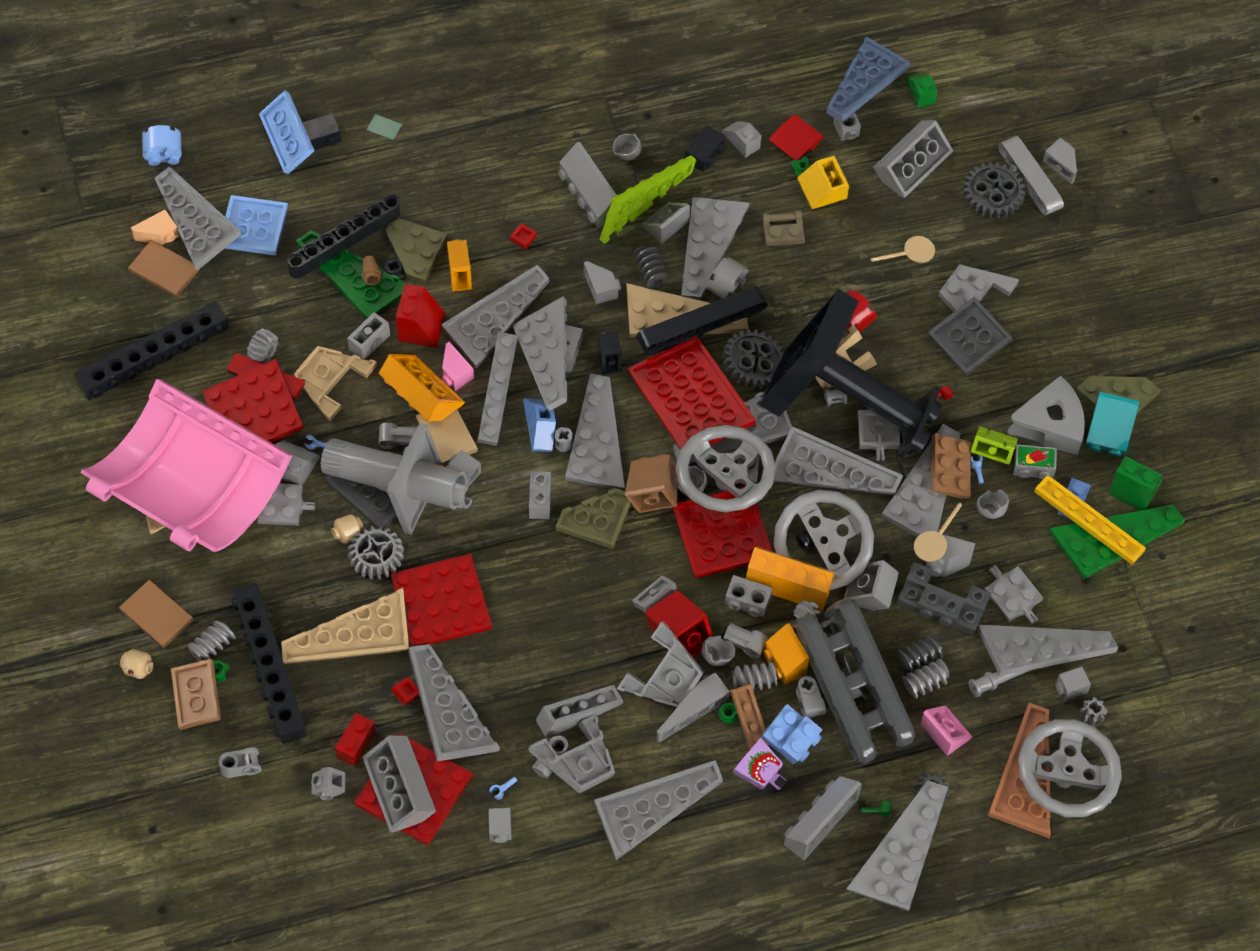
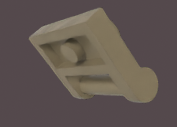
[762,210,805,246]

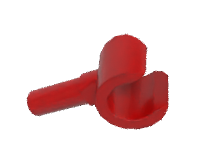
[936,386,953,401]

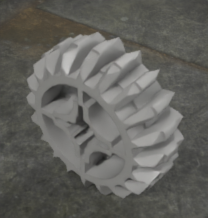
[348,525,404,580]

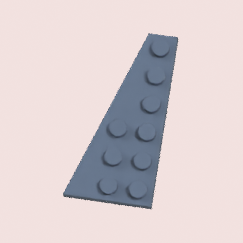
[827,37,911,122]

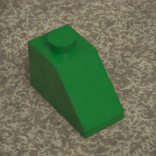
[905,72,938,108]

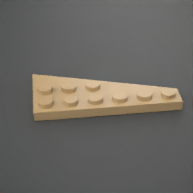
[626,283,748,338]
[281,588,409,664]

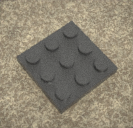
[928,297,1012,377]

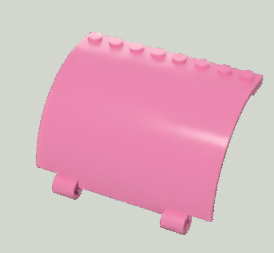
[81,379,292,552]

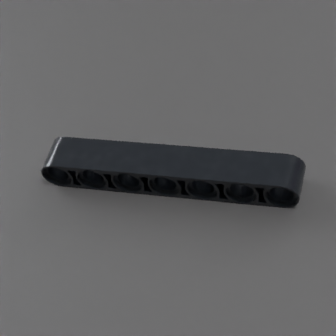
[287,194,401,278]
[636,287,768,354]

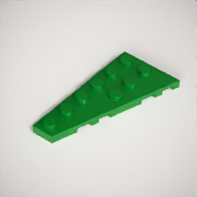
[296,230,413,319]
[1049,504,1185,579]

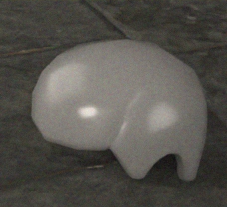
[612,134,641,161]
[677,466,707,495]
[976,490,1009,519]
[701,635,735,666]

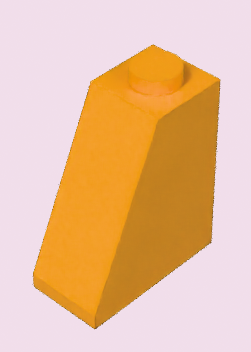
[447,239,472,292]

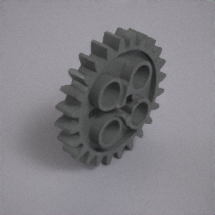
[963,162,1026,219]
[722,329,783,389]

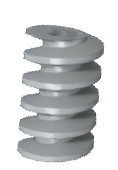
[188,621,236,662]
[902,659,950,699]
[732,662,777,691]

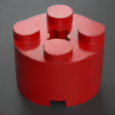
[846,289,877,333]

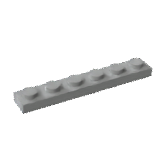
[477,331,518,446]

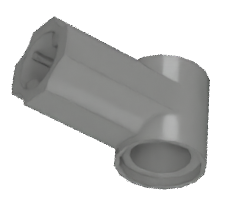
[378,423,417,449]
[723,623,768,658]
[532,736,568,779]

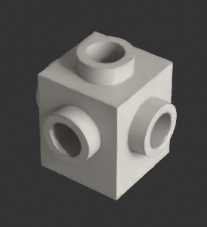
[311,767,346,800]

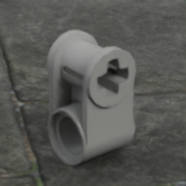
[796,676,826,718]
[219,748,262,778]

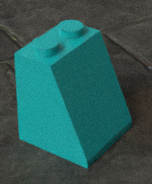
[1085,392,1140,457]

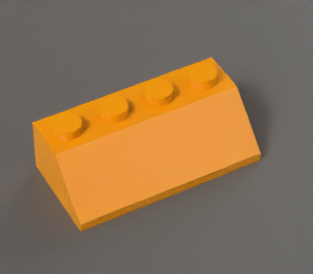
[379,354,465,422]
[746,547,836,612]

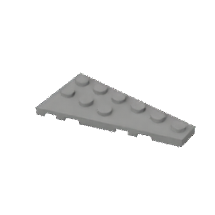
[155,166,242,271]
[565,374,625,491]
[881,424,961,537]

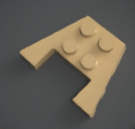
[815,325,877,390]
[293,346,377,422]

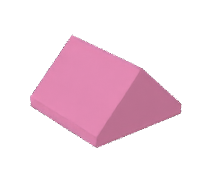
[920,705,973,756]

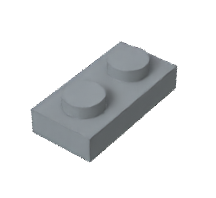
[632,575,677,612]

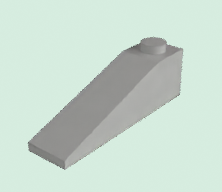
[656,672,730,743]
[536,685,623,737]

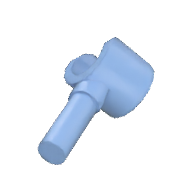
[304,435,327,450]
[970,455,984,484]
[489,777,517,800]

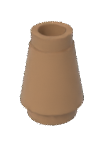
[362,256,382,285]

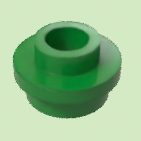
[718,703,738,724]

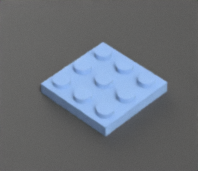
[225,195,288,256]

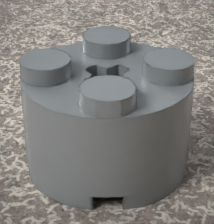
[706,256,749,299]

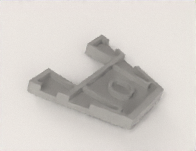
[938,264,1019,312]
[617,621,704,707]
[528,714,615,793]

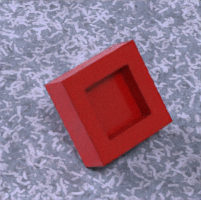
[510,223,537,250]
[391,677,420,706]

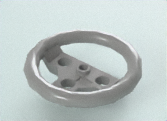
[675,425,776,512]
[774,490,874,590]
[1018,719,1122,817]

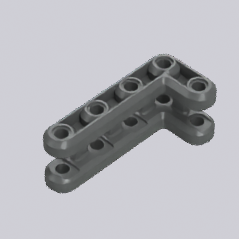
[790,598,915,765]

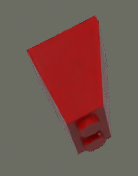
[396,283,446,348]
[644,590,713,658]

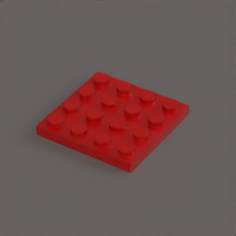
[202,359,304,443]
[672,487,772,579]
[391,554,492,647]
[354,734,473,846]

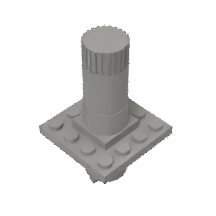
[321,423,473,535]

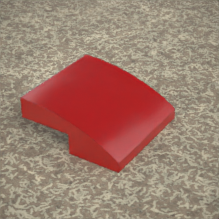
[769,114,824,161]

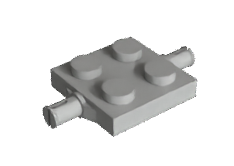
[857,409,900,461]
[257,484,316,526]
[985,565,1043,624]

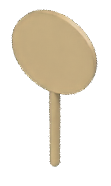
[871,236,935,263]
[914,503,962,562]

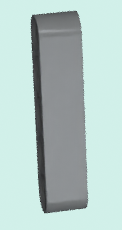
[998,135,1064,215]

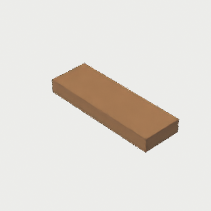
[730,684,769,751]

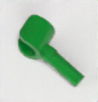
[861,801,892,817]

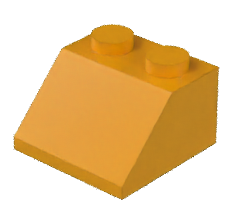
[763,623,809,685]

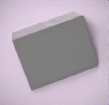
[641,202,690,244]

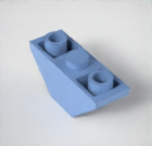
[523,398,556,452]

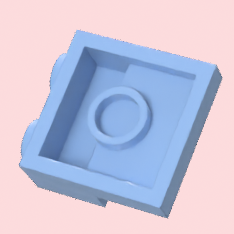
[761,704,822,764]

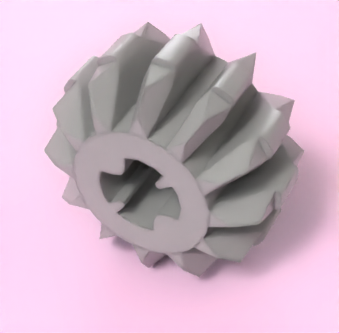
[247,328,279,364]

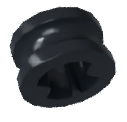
[385,259,403,277]
[796,530,815,551]

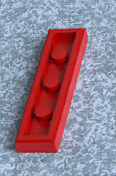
[226,353,305,400]

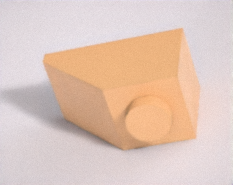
[131,210,179,245]

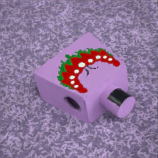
[733,738,787,790]

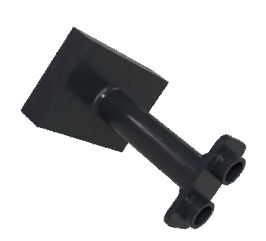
[759,288,943,458]

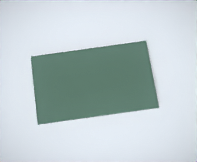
[366,114,403,140]

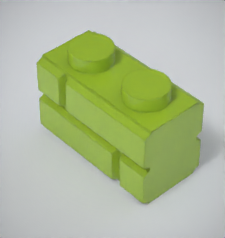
[971,426,1018,465]

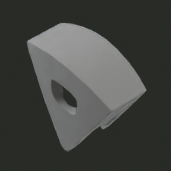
[1007,376,1085,455]

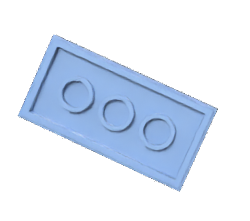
[259,91,314,174]

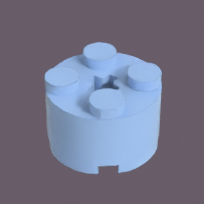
[142,125,182,166]

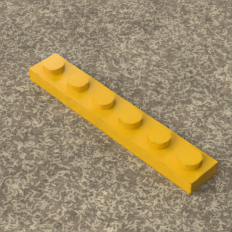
[1034,475,1146,565]

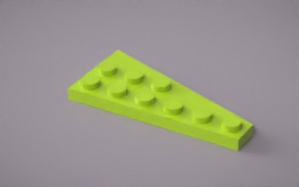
[600,155,696,244]

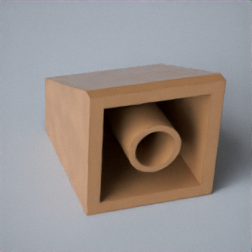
[625,454,677,513]

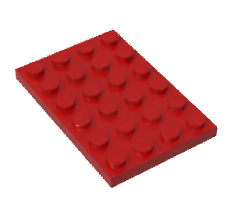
[627,336,756,450]

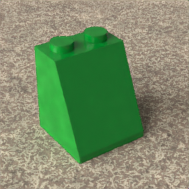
[1108,456,1163,511]

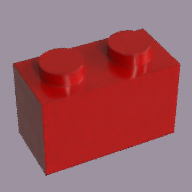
[335,713,376,767]

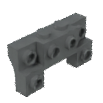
[897,562,991,636]

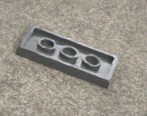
[324,475,398,530]

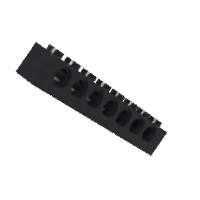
[74,301,229,401]
[231,583,307,744]

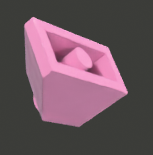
[442,342,474,391]

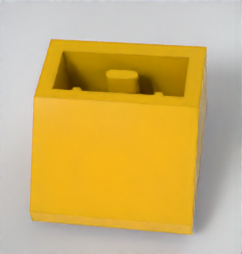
[797,156,849,209]

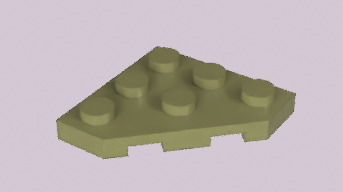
[386,218,447,284]
[1075,376,1161,413]
[556,488,631,549]

